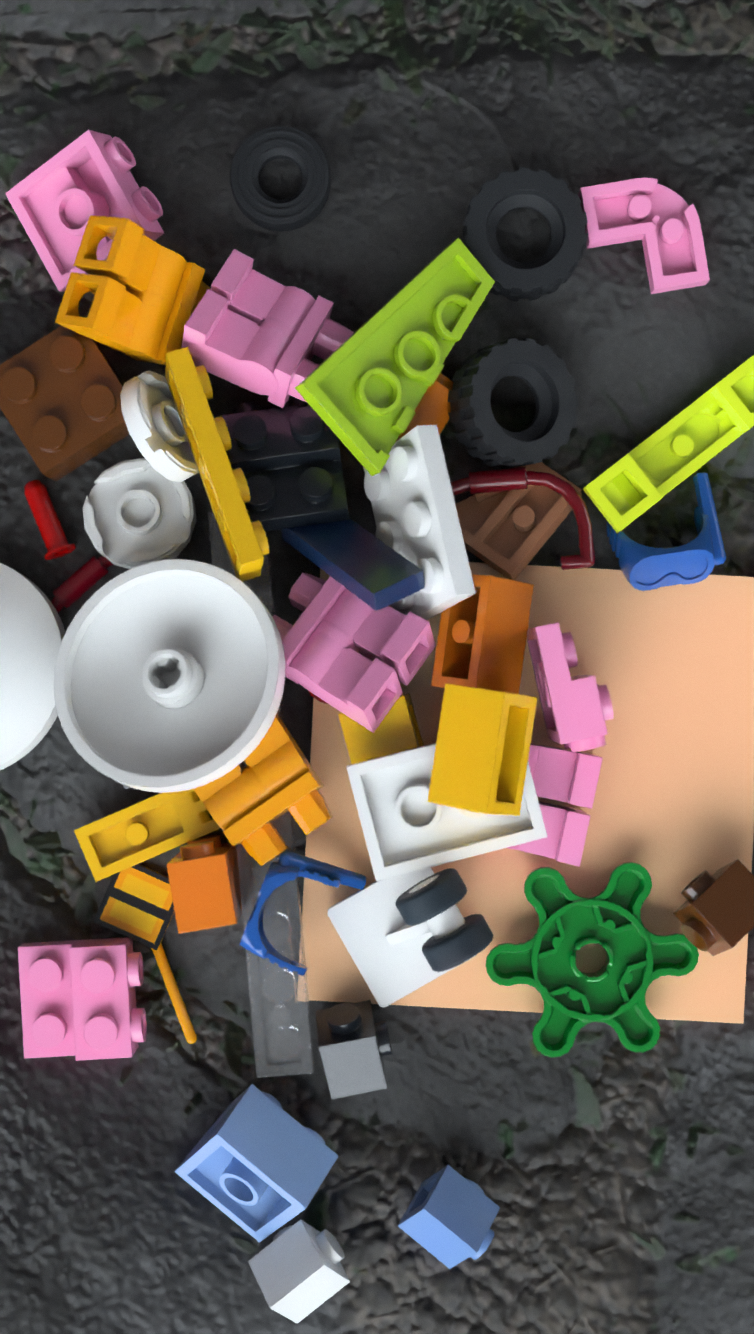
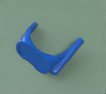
[606,472,726,591]
[240,851,366,975]

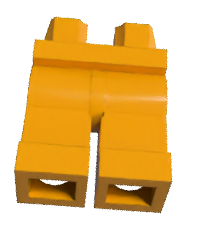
[55,215,211,365]
[193,713,333,866]

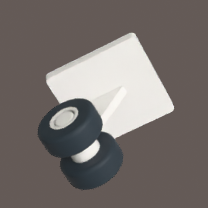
[327,867,493,1007]

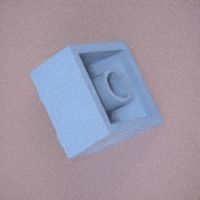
[175,1084,338,1242]

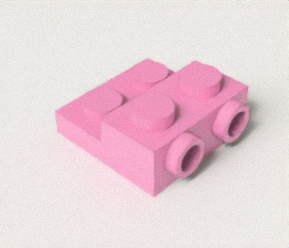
[5,130,164,292]
[527,622,613,752]
[18,937,147,1061]

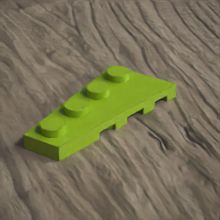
[295,237,495,476]

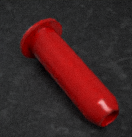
[24,479,76,560]

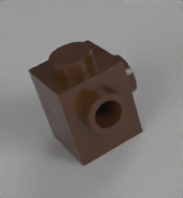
[673,859,754,956]

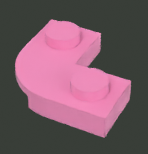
[578,178,710,294]

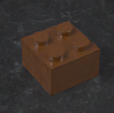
[0,326,130,482]

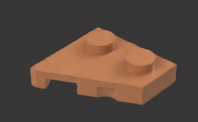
[455,462,582,580]

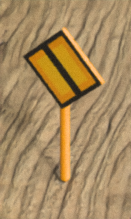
[93,864,197,1044]

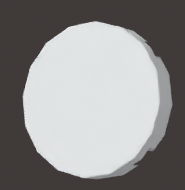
[120,370,199,482]
[83,458,196,569]

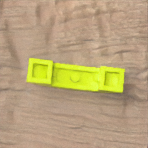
[583,355,754,533]

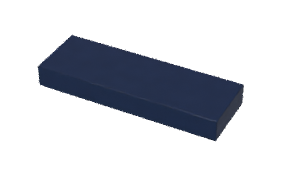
[281,518,425,611]

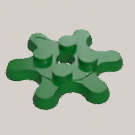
[485,862,699,1058]

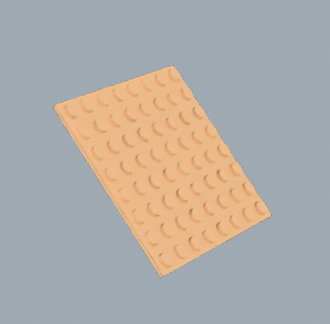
[298,562,754,1024]

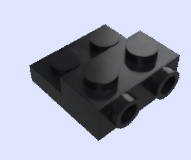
[221,397,349,531]

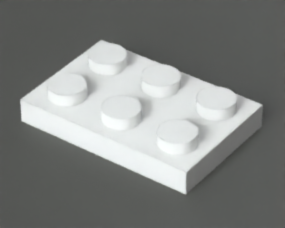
[363,425,476,620]
[346,743,548,881]

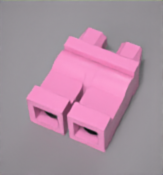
[181,249,354,408]
[272,573,436,733]
[507,743,603,867]

